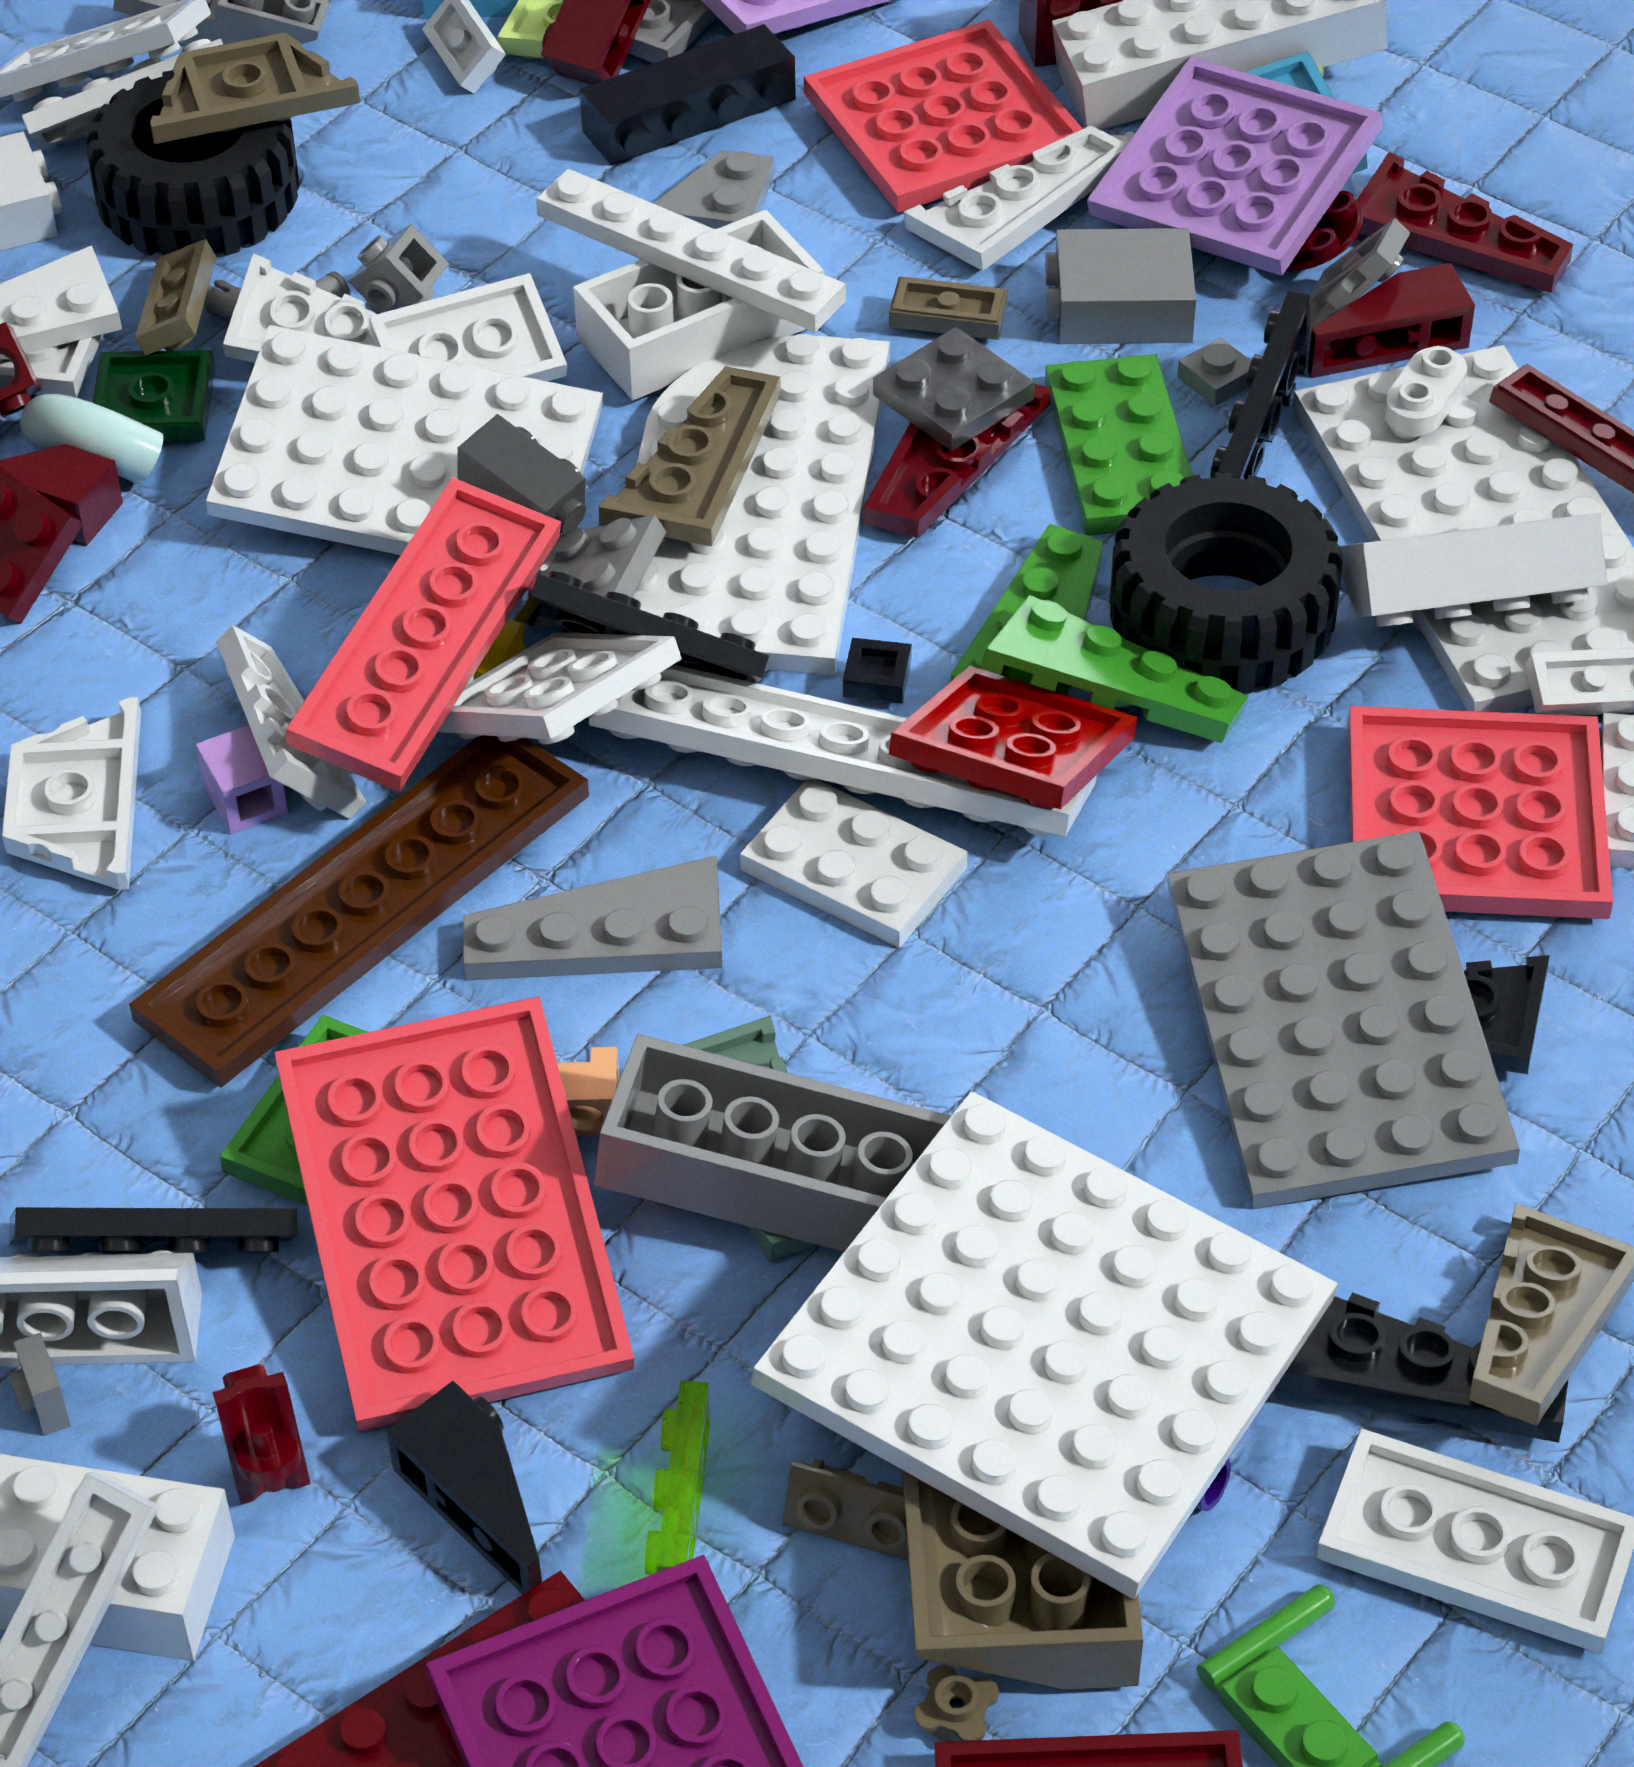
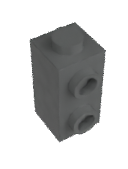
[457,414,586,535]

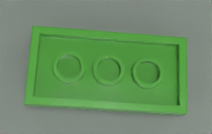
[1045,354,1192,536]

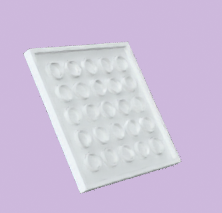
[751,1091,1338,1599]

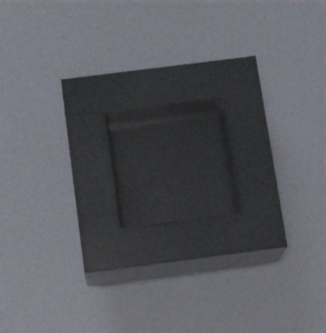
[843,637,912,704]

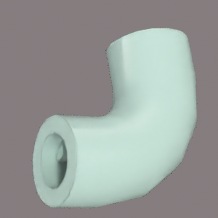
[20,394,163,485]

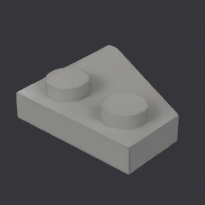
[653,150,774,229]
[1310,218,1410,342]

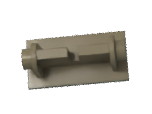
[782,1459,908,1560]

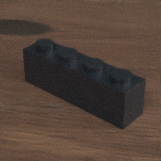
[579,24,796,166]

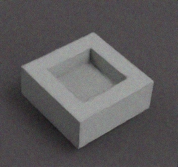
[1177,337,1251,407]
[8,1332,71,1436]

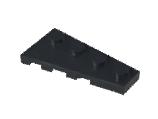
[1210,290,1310,480]
[9,1207,297,1253]
[1275,1292,1568,1443]

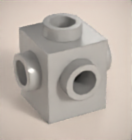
[348,224,449,314]

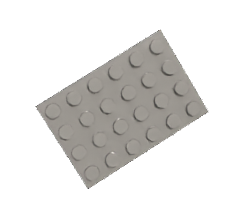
[1168,831,1520,1209]

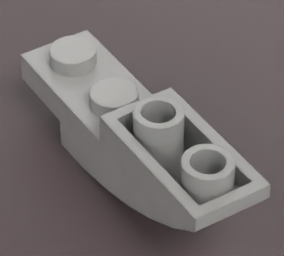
[113,0,330,45]

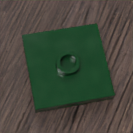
[92,350,215,442]

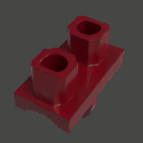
[212,1364,311,1505]

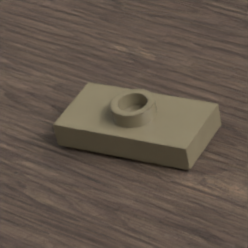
[889,276,1008,340]

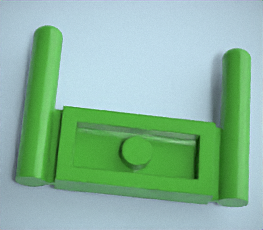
[1196,1584,1465,1767]

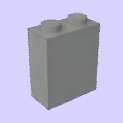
[1045,228,1196,344]

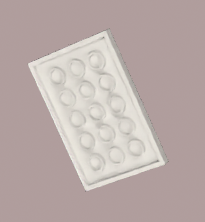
[206,325,603,581]

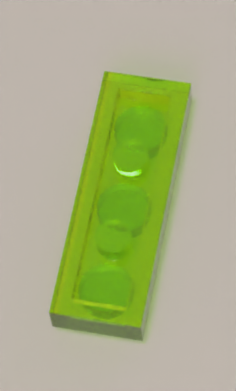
[645,1381,711,1575]

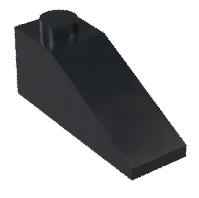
[387,1381,542,1594]

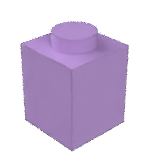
[195,725,288,835]

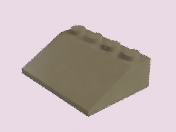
[902,1470,1143,1689]

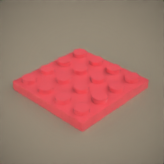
[804,20,1083,213]
[1348,706,1613,919]

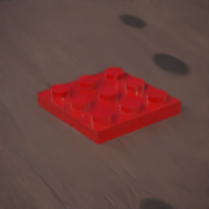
[888,666,1137,810]

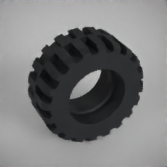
[86,70,300,256]
[1109,473,1343,694]

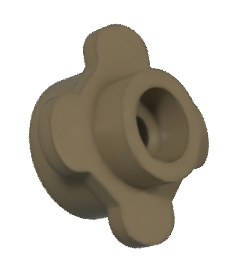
[914,1665,999,1742]

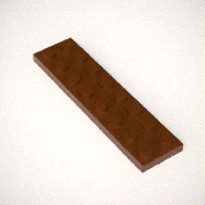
[129,735,589,1088]

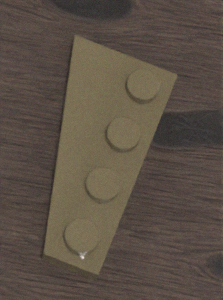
[598,366,781,546]

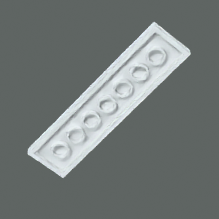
[589,664,1097,837]

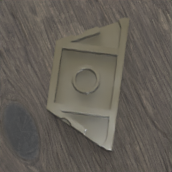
[150,32,360,144]

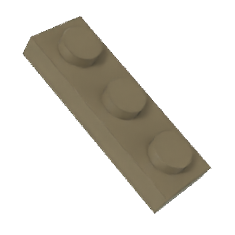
[135,239,216,355]

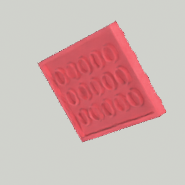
[274,996,634,1432]

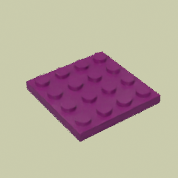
[425,1554,803,1767]

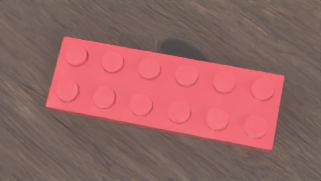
[286,477,561,792]

